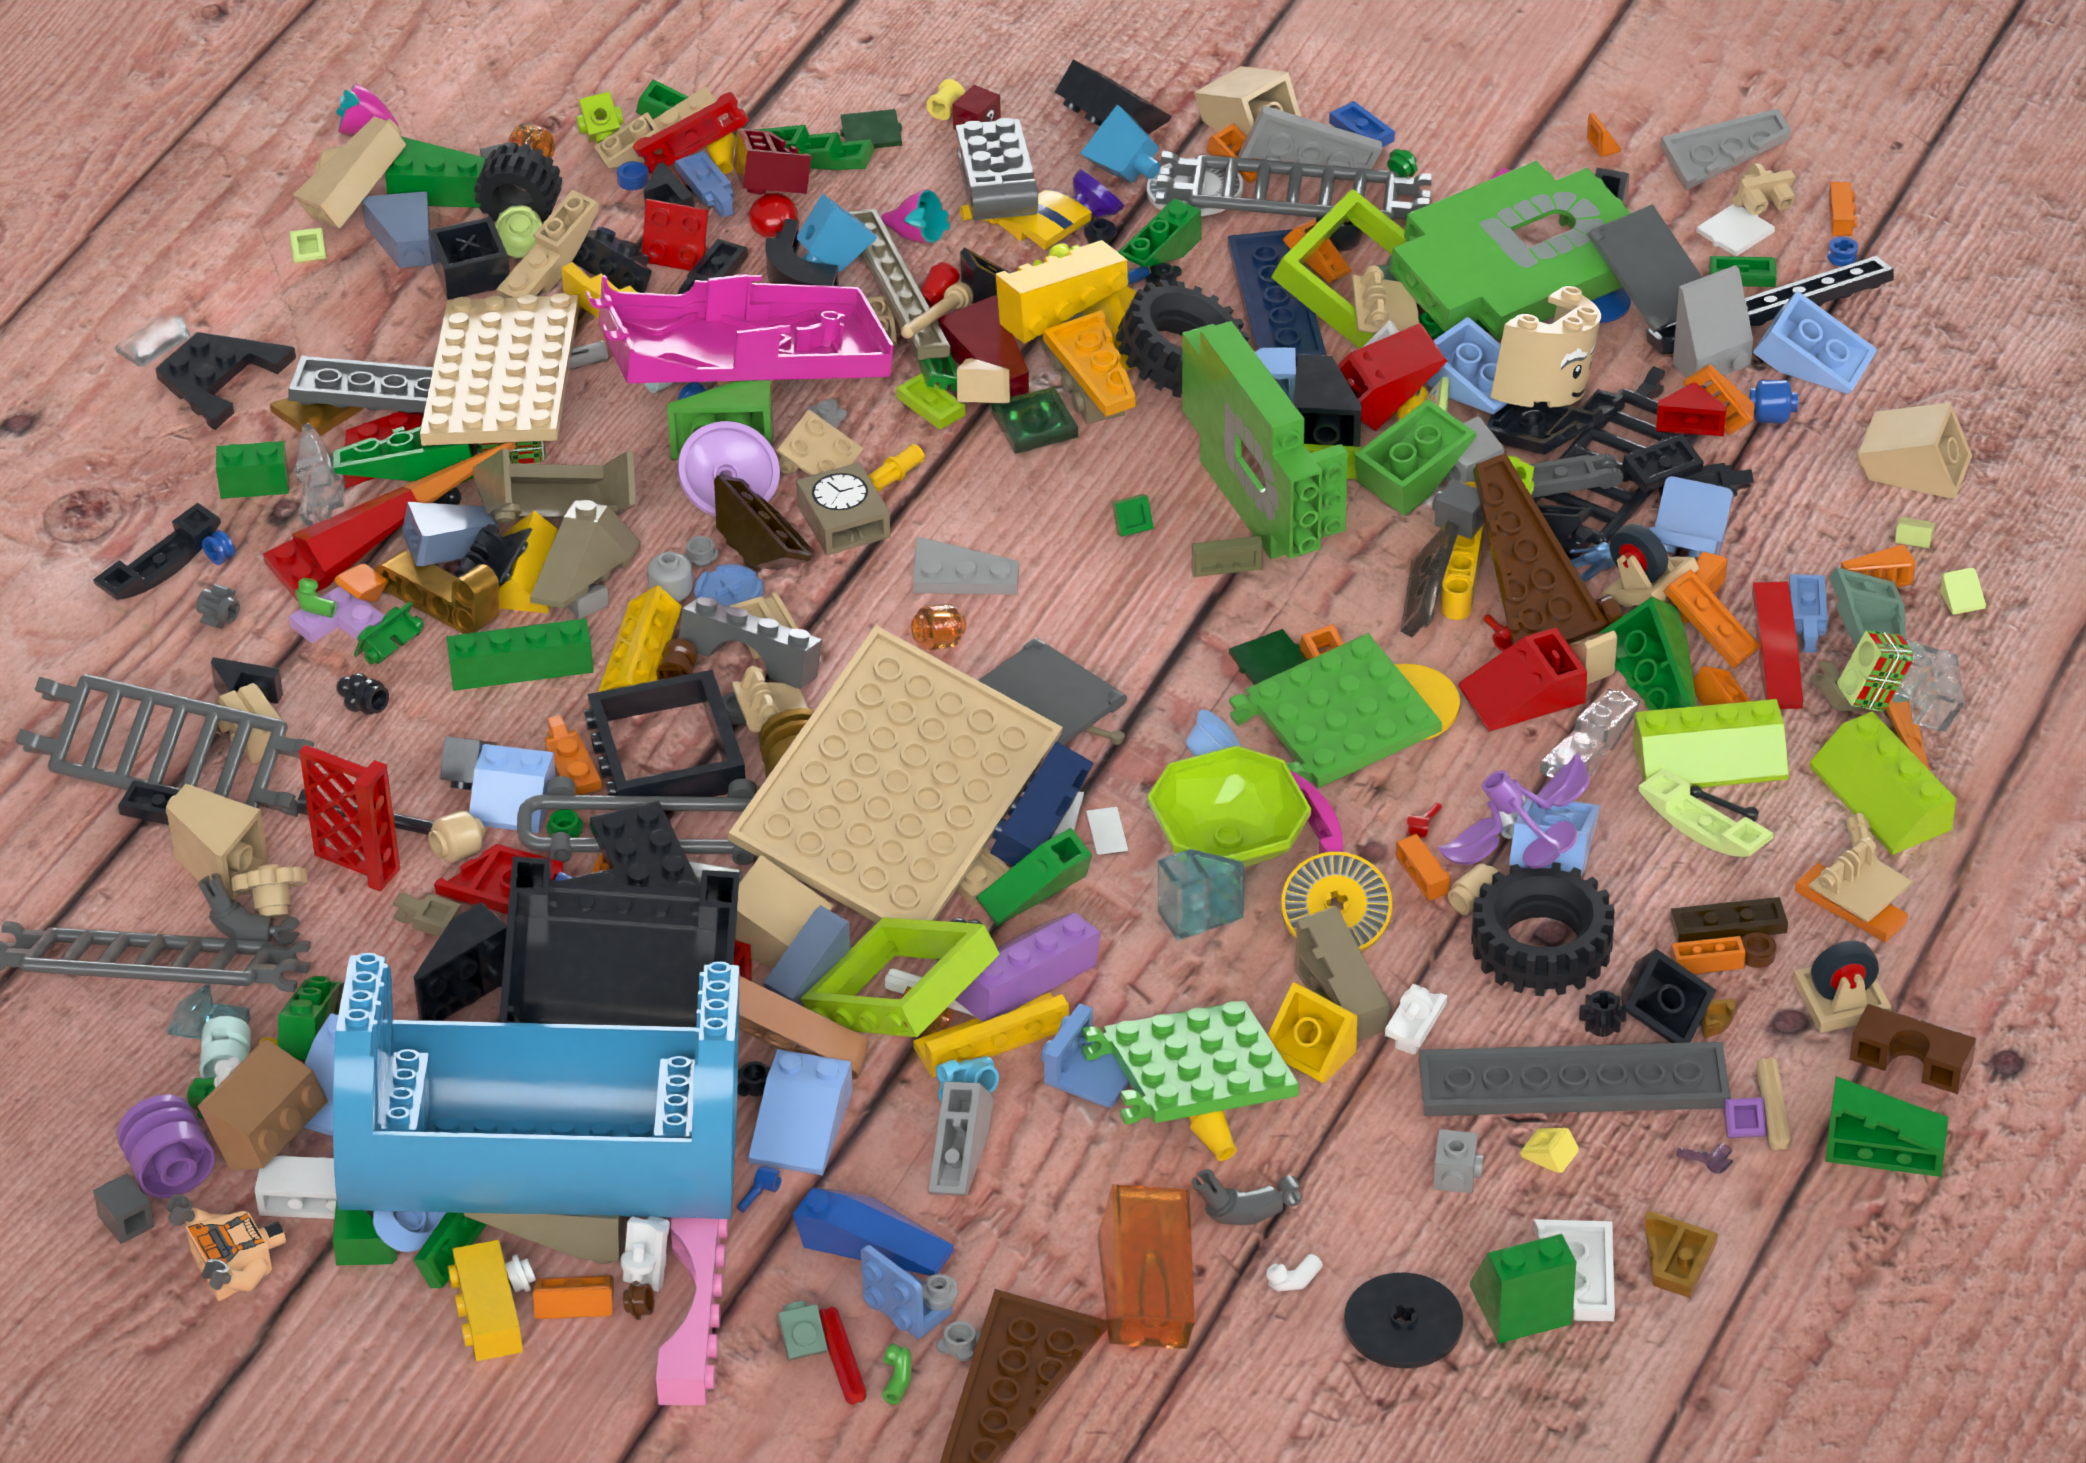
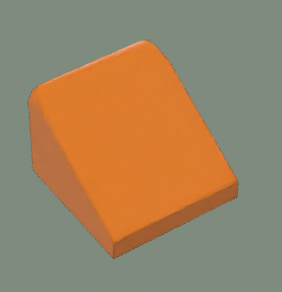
[1587,113,1621,157]
[334,564,388,602]

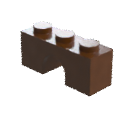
[1849,1004,1976,1094]

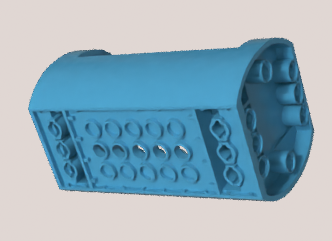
[333,953,739,1219]

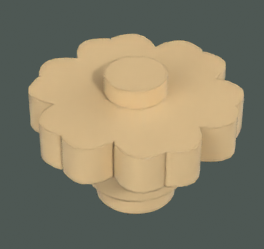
[231,864,308,919]

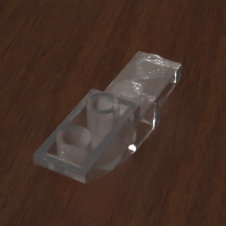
[294,423,345,527]
[1540,689,1640,778]

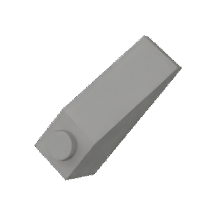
[928,1081,994,1196]

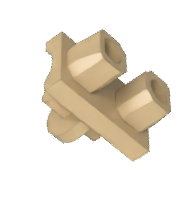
[1731,163,1795,215]

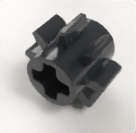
[1579,990,1626,1037]

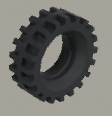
[1116,280,1249,398]
[1471,862,1615,996]

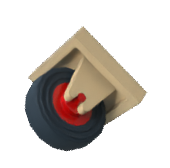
[1602,523,1699,607]
[1793,940,1892,1033]

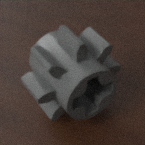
[196,584,240,629]

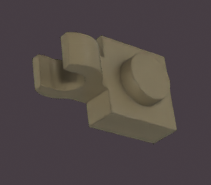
[1810,661,1864,712]
[393,893,461,937]

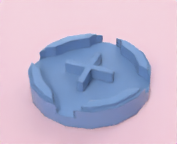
[694,564,764,607]

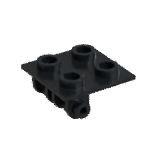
[456,524,533,586]

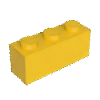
[447,1239,523,1362]

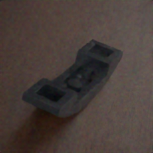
[93,502,221,600]

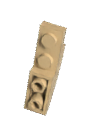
[594,86,716,168]
[496,190,599,298]

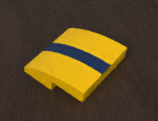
[998,190,1092,250]

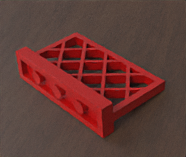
[299,744,401,892]

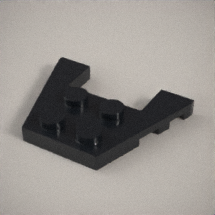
[155,332,296,430]
[1487,389,1625,455]

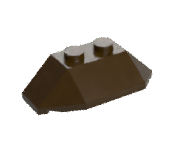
[714,475,814,570]

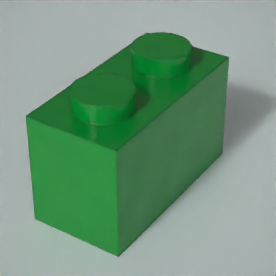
[216,441,289,499]

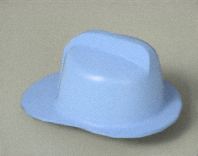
[1186,709,1241,756]
[373,1211,446,1252]

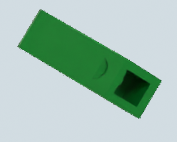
[1118,198,1202,268]
[976,828,1092,926]
[278,976,342,1060]

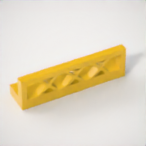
[598,585,682,692]
[913,992,1069,1078]

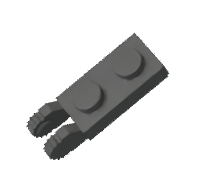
[1529,453,1624,498]

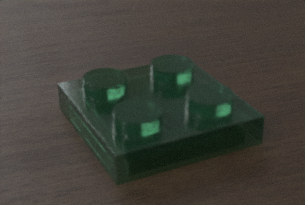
[991,387,1078,454]

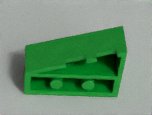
[385,136,486,208]

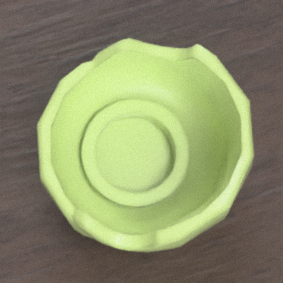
[495,205,543,259]

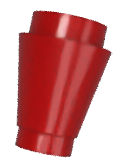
[920,262,960,308]

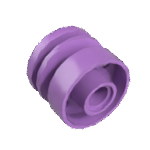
[116,1094,215,1198]

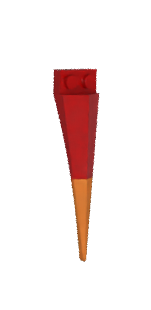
[263,442,516,602]

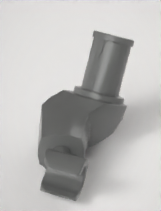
[198,873,300,946]
[1192,1169,1302,1225]

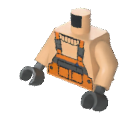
[166,1194,286,1301]

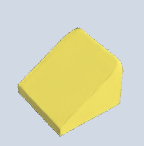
[1520,1128,1579,1173]

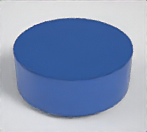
[616,161,649,190]

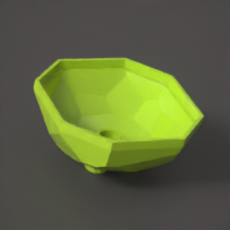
[1147,745,1311,873]

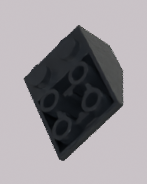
[413,902,507,1021]

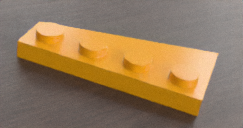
[1043,310,1136,417]

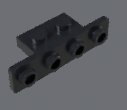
[572,227,652,293]

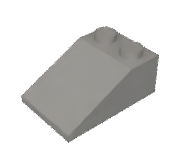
[1673,265,1753,381]

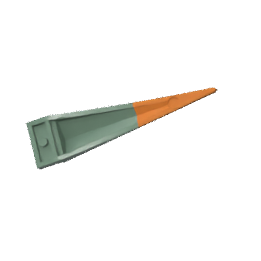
[1829,567,1930,771]

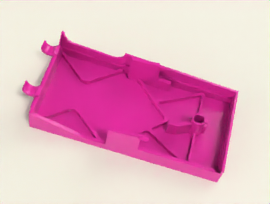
[586,274,894,383]

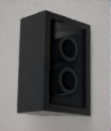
[1055,59,1172,134]

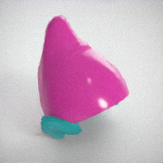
[336,83,399,135]
[881,189,950,243]

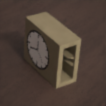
[796,462,891,556]

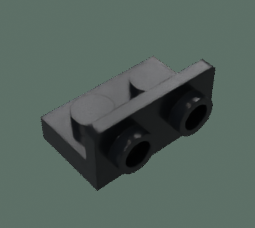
[1621,434,1704,493]

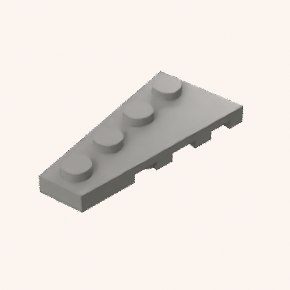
[1239,105,1382,169]
[1660,109,1791,190]

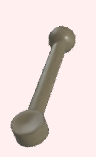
[1084,726,1125,745]

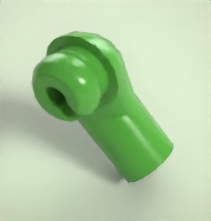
[295,578,337,618]
[882,1344,912,1405]

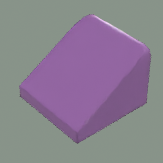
[1723,1098,1766,1138]

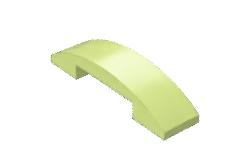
[1639,768,1773,857]

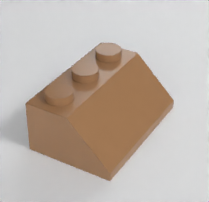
[198,1040,328,1169]

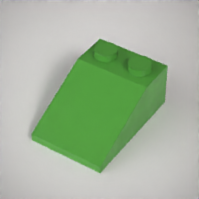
[667,380,774,460]
[1355,399,1476,516]

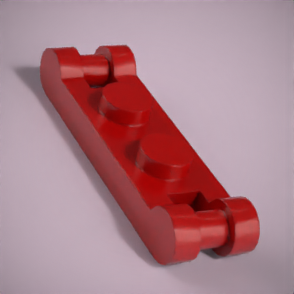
[633,92,749,174]

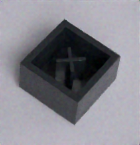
[428,217,510,300]

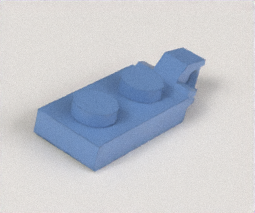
[675,151,734,218]
[1789,574,1828,653]

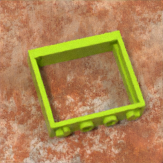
[1271,189,1418,349]
[800,917,1000,1037]

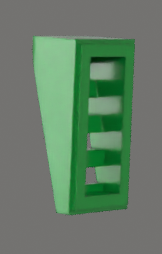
[636,79,688,119]

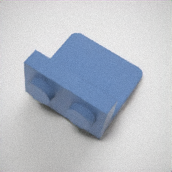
[1649,476,1733,559]
[1041,1003,1130,1107]
[861,1245,952,1340]

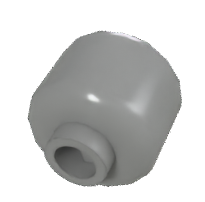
[647,552,693,602]

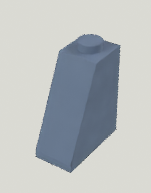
[362,191,432,268]
[402,502,498,566]
[764,905,850,1007]

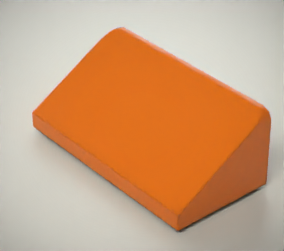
[1693,666,1750,706]
[533,1275,614,1319]

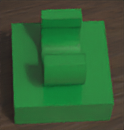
[1112,494,1154,537]

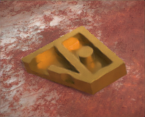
[270,398,364,441]
[1644,1210,1718,1298]

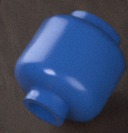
[1749,379,1798,424]

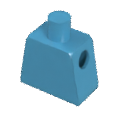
[1080,105,1161,183]
[797,194,877,272]

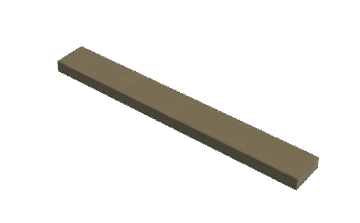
[849,209,950,360]

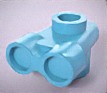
[936,1056,999,1102]

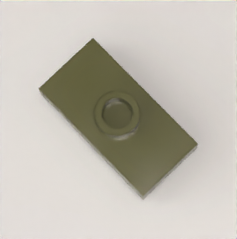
[1192,536,1262,577]

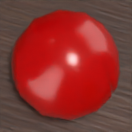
[749,193,800,237]

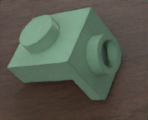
[776,1301,828,1361]

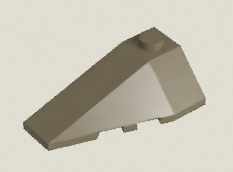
[530,500,641,608]
[464,1213,630,1264]

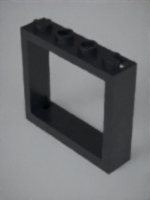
[583,669,746,797]

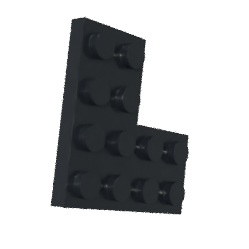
[560,801,701,891]

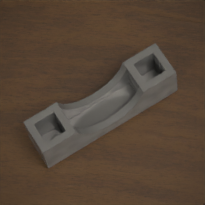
[679,597,822,689]

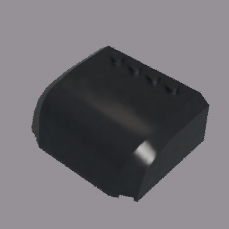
[499,856,740,1027]

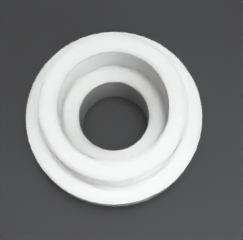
[505,1254,536,1293]

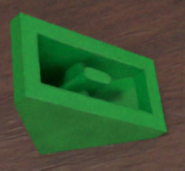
[333,1199,397,1266]

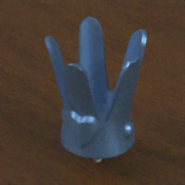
[1569,542,1615,582]

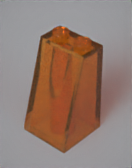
[1097,1184,1195,1349]

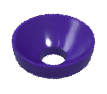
[1073,169,1124,218]

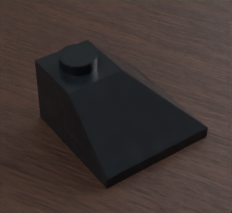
[1621,949,1716,1043]

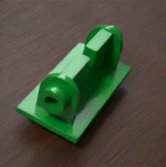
[354,601,424,664]

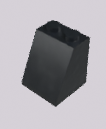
[1293,354,1361,447]

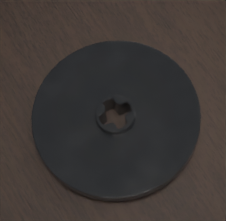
[1344,1272,1463,1368]

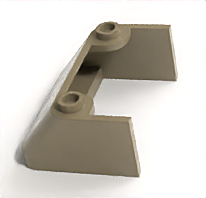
[473,449,636,523]

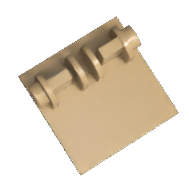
[1352,265,1419,333]
[776,410,864,476]
[731,666,808,732]
[1809,838,1913,923]

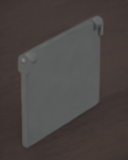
[1587,204,1703,333]
[978,638,1127,754]

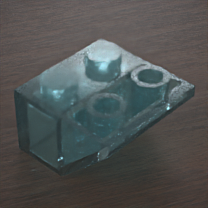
[1158,849,1244,941]

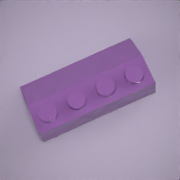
[955,912,1100,1022]

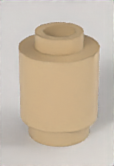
[1448,864,1498,915]

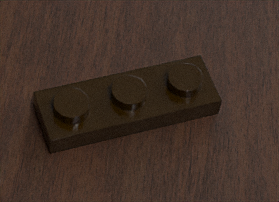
[1670,897,1788,943]

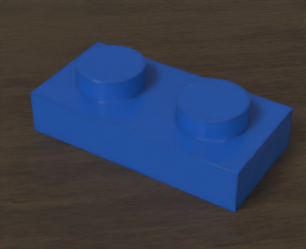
[1329,101,1395,147]

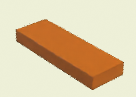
[1663,569,1759,670]
[1795,862,1908,943]

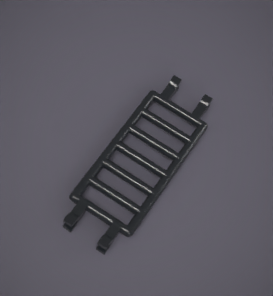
[1533,366,1706,560]

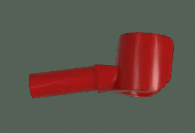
[1483,614,1512,651]
[1406,802,1442,838]

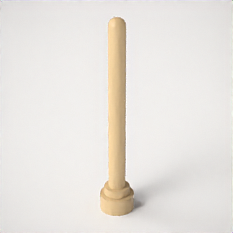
[901,282,973,339]

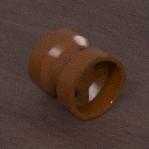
[656,638,698,680]

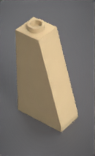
[293,116,407,229]

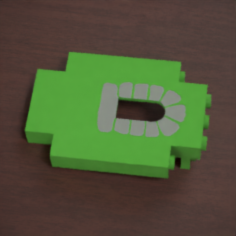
[1390,161,1631,340]
[1182,321,1348,559]

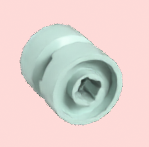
[199,1016,251,1079]

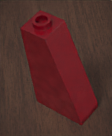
[938,295,1029,409]

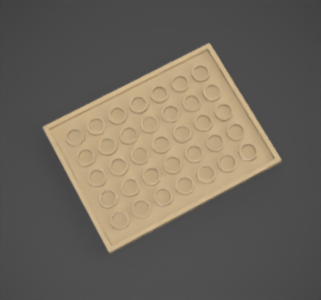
[727,625,1063,923]

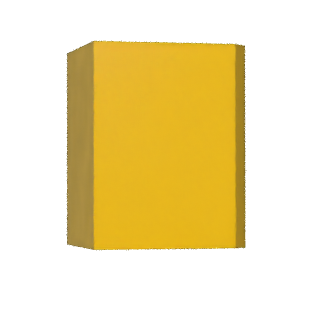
[1268,982,1357,1083]

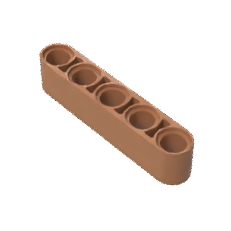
[739,976,869,1080]

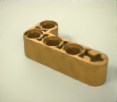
[375,550,499,634]

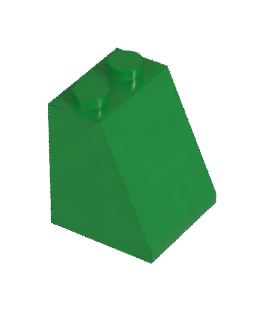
[1470,1234,1577,1344]

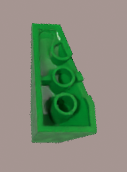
[333,419,474,483]
[1599,596,1697,711]

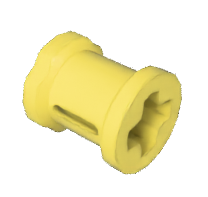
[926,79,965,120]

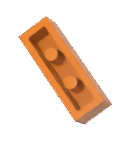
[1829,181,1857,236]
[1396,834,1451,901]
[1671,936,1745,974]

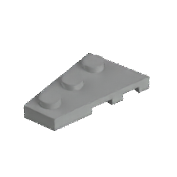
[913,537,1019,595]

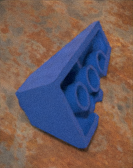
[793,1188,955,1276]

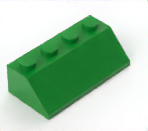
[446,618,594,691]

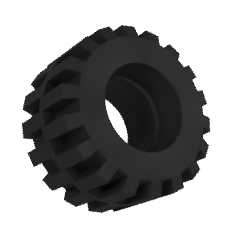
[474,143,562,223]

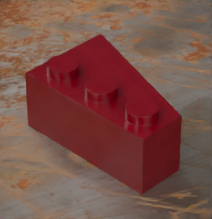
[733,129,811,195]

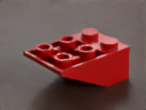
[1338,323,1448,431]
[1458,627,1588,732]

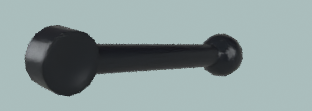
[1690,785,1759,822]

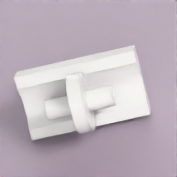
[1385,984,1447,1054]
[620,1216,670,1292]

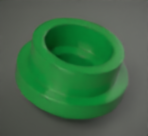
[1387,149,1418,178]
[546,809,583,838]

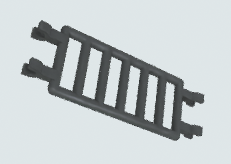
[1155,151,1432,221]
[15,674,318,817]
[0,921,311,992]

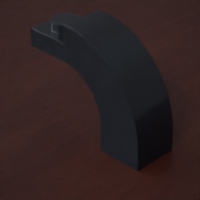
[765,219,839,286]

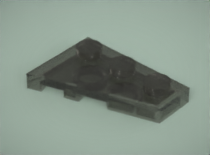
[1400,520,1460,638]

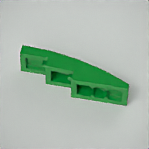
[755,125,875,170]

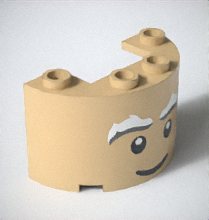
[1490,286,1601,408]

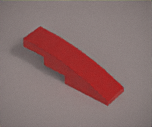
[1752,581,1803,709]

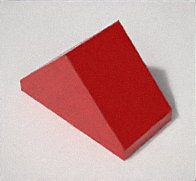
[1656,382,1727,437]

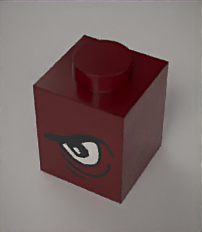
[952,85,1001,130]

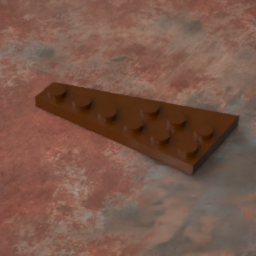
[1473,453,1608,645]
[940,1289,1109,1463]

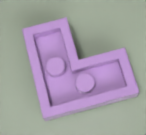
[289,586,385,643]

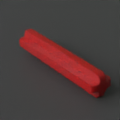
[819,1306,867,1405]

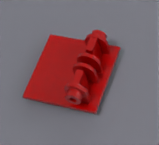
[642,199,710,271]

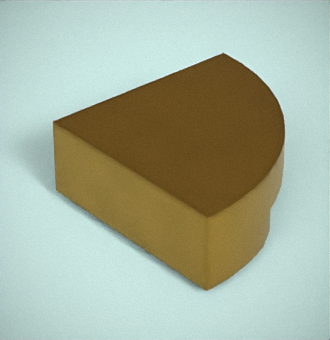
[1700,998,1735,1038]

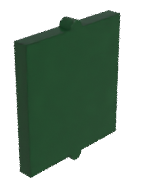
[840,109,902,149]
[1229,629,1308,685]

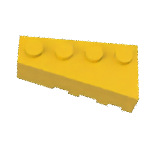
[996,240,1128,344]

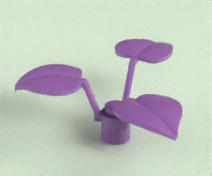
[1438,752,1590,869]

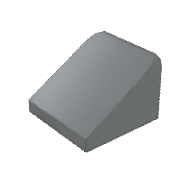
[567,583,609,619]

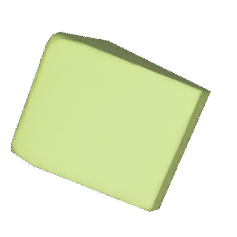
[290,227,326,264]
[1895,517,1936,548]
[1940,568,1986,615]

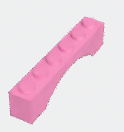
[656,1218,728,1405]

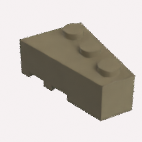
[1296,906,1391,1041]

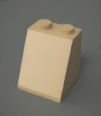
[1194,66,1301,136]
[1857,402,1972,499]
[166,783,268,900]
[735,855,834,967]

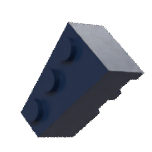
[990,741,1094,867]

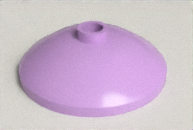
[677,421,780,517]

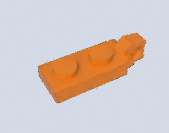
[544,715,602,795]

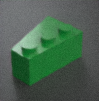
[1825,1076,1949,1177]

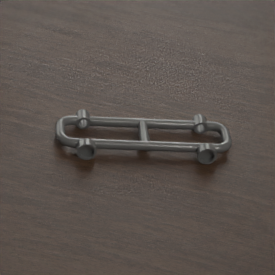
[517,776,757,865]

